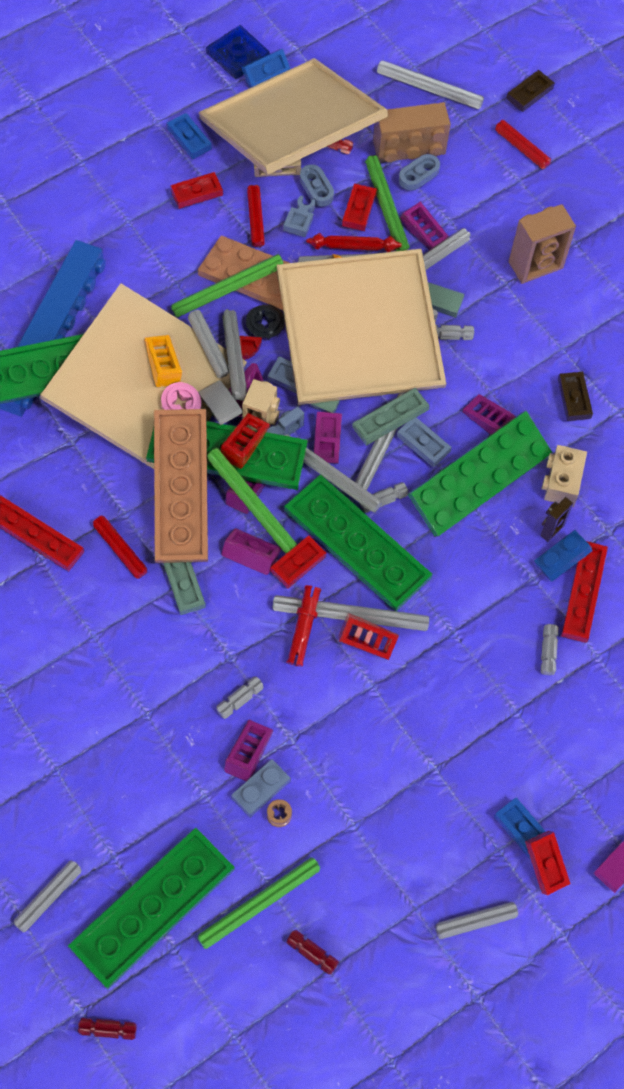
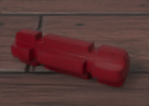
[287,930,339,975]
[78,1018,137,1040]

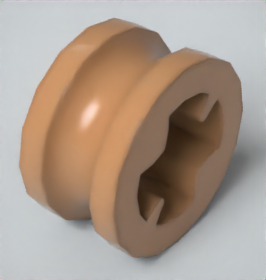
[267,799,292,828]

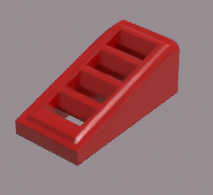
[221,413,270,469]
[338,613,399,660]

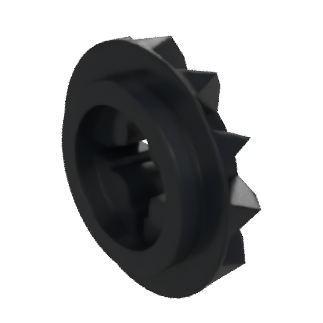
[246,305,285,340]

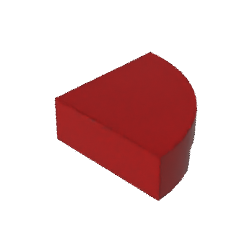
[240,336,262,360]

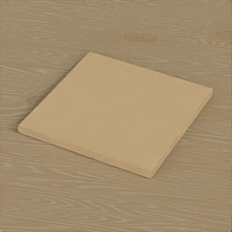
[199,58,388,175]
[276,249,446,405]
[40,283,247,469]

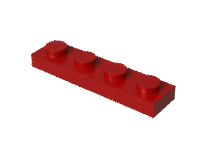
[0,495,84,572]
[561,541,608,643]

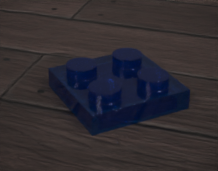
[206,25,270,80]

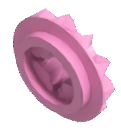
[161,382,201,410]

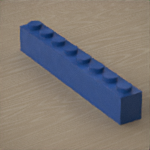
[0,240,106,417]

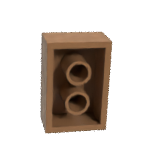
[373,102,451,163]
[509,204,576,284]

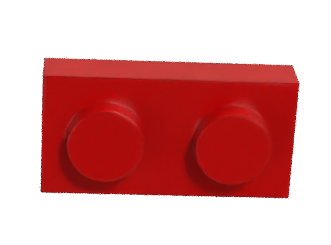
[170,172,223,209]
[342,183,377,231]
[270,535,327,589]
[525,830,571,895]

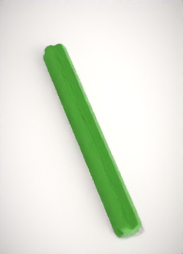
[365,155,410,251]
[171,254,284,317]
[207,448,297,554]
[197,857,320,949]

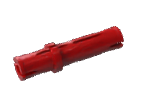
[286,585,321,667]

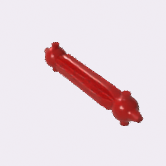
[306,233,402,252]

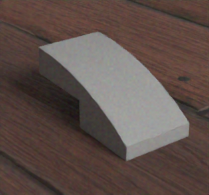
[199,380,243,425]

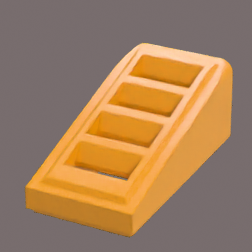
[145,335,182,387]

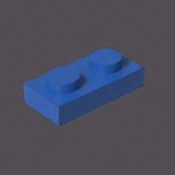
[241,49,291,88]
[167,113,212,160]
[534,530,592,582]
[494,797,546,860]

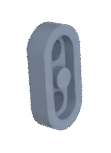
[399,154,440,190]
[300,165,334,207]

